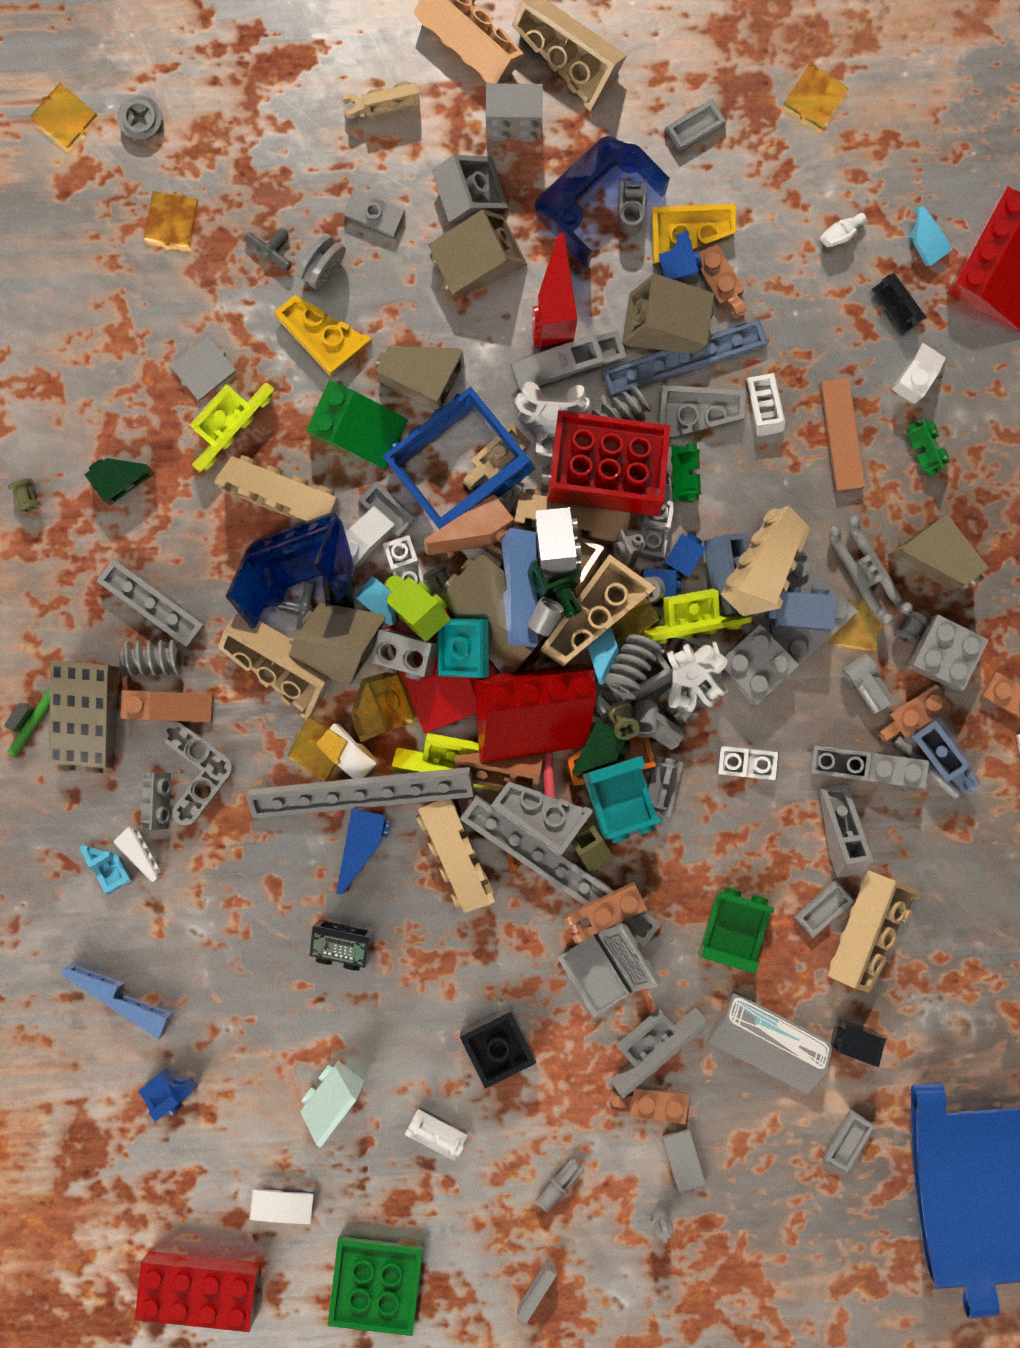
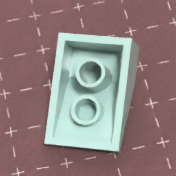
[300,1061,364,1148]

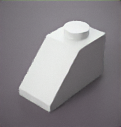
[892,343,946,404]
[331,506,396,569]

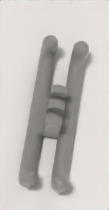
[829,515,913,625]

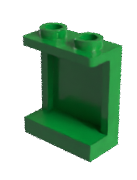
[698,887,774,974]

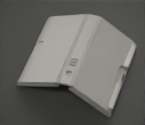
[557,923,660,1017]

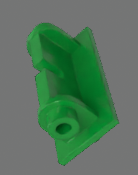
[907,418,950,478]
[671,444,702,503]

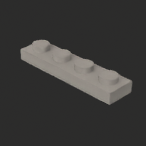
[96,559,205,648]

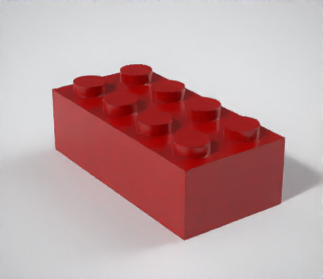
[135,1251,261,1332]

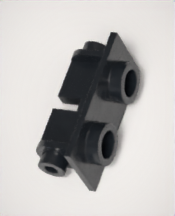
[871,273,927,334]

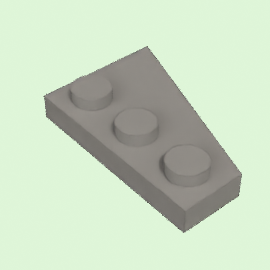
[659,385,746,438]
[491,781,594,857]

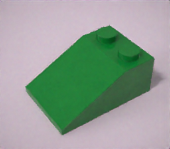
[306,380,408,471]

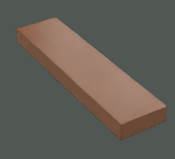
[820,377,865,492]

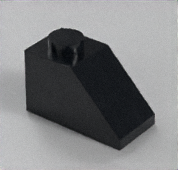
[831,1020,886,1067]

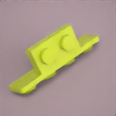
[189,383,274,472]
[641,589,752,644]
[392,733,502,792]

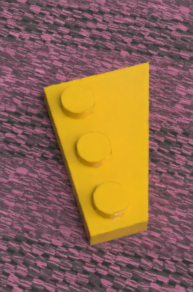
[651,204,736,265]
[274,295,372,376]

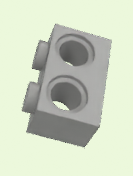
[371,629,438,681]

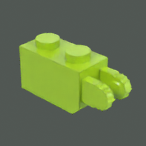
[385,575,451,642]

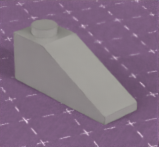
[819,784,873,878]

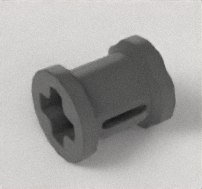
[894,610,930,646]

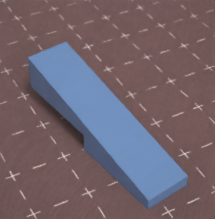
[501,528,538,648]
[61,964,172,1040]

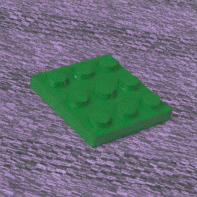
[327,1236,423,1336]

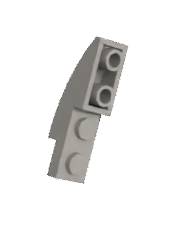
[510,330,627,392]
[811,745,929,789]

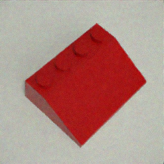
[946,186,1020,332]
[531,233,577,352]
[546,410,671,517]
[384,608,497,734]
[475,664,596,762]

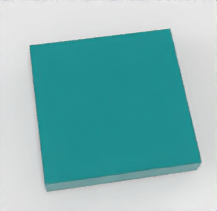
[437,618,489,678]

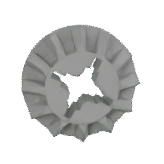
[117,95,162,141]

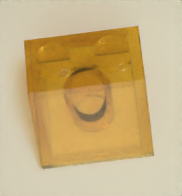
[351,670,418,742]

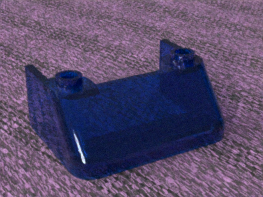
[535,136,670,268]
[225,512,355,629]

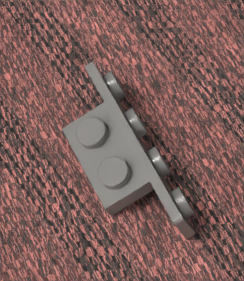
[611,1008,709,1098]

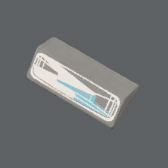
[707,991,834,1094]

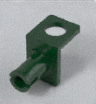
[527,560,583,618]

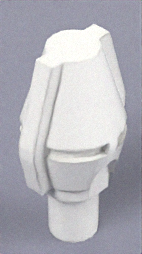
[820,213,867,247]

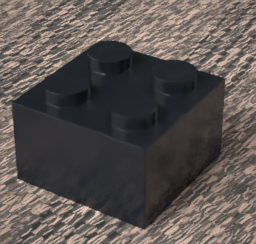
[460,1006,537,1089]

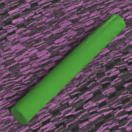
[7,687,50,758]

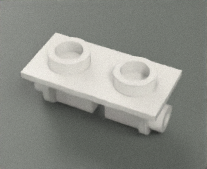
[404,1109,468,1161]

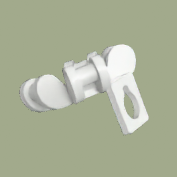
[515,382,591,457]
[667,642,728,712]

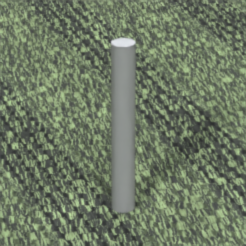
[892,735,963,799]

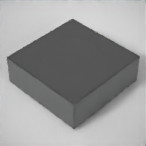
[4,703,35,732]

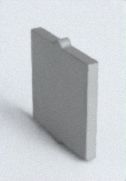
[170,335,237,401]

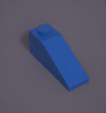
[336,809,391,895]

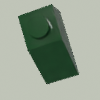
[84,458,156,506]
[572,720,630,777]

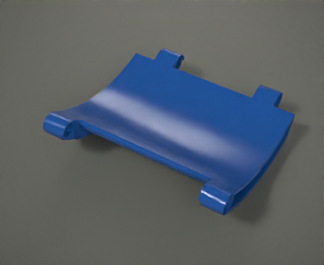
[911,1082,1020,1319]

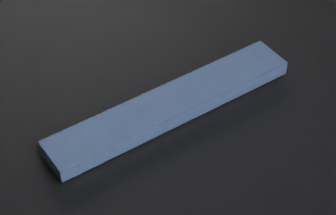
[601,318,768,399]

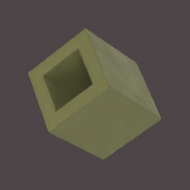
[571,822,615,874]

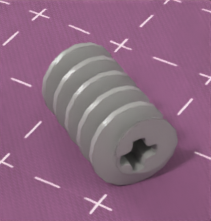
[592,386,650,421]
[605,634,662,699]
[119,640,182,677]

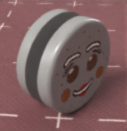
[297,233,346,289]

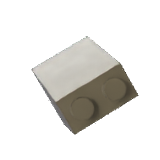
[428,209,527,296]
[622,273,715,354]
[374,346,464,411]
[888,514,989,591]
[289,603,386,688]

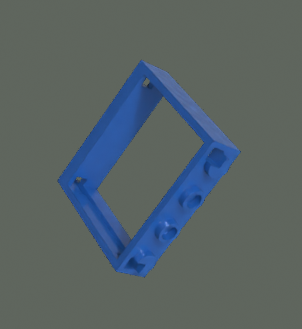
[383,387,536,529]

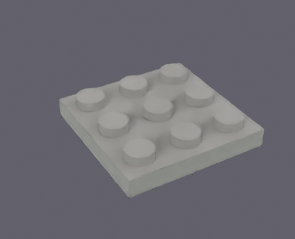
[749,552,858,668]

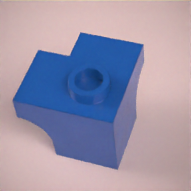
[658,231,703,285]
[138,1068,198,1122]

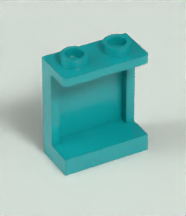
[582,756,662,843]

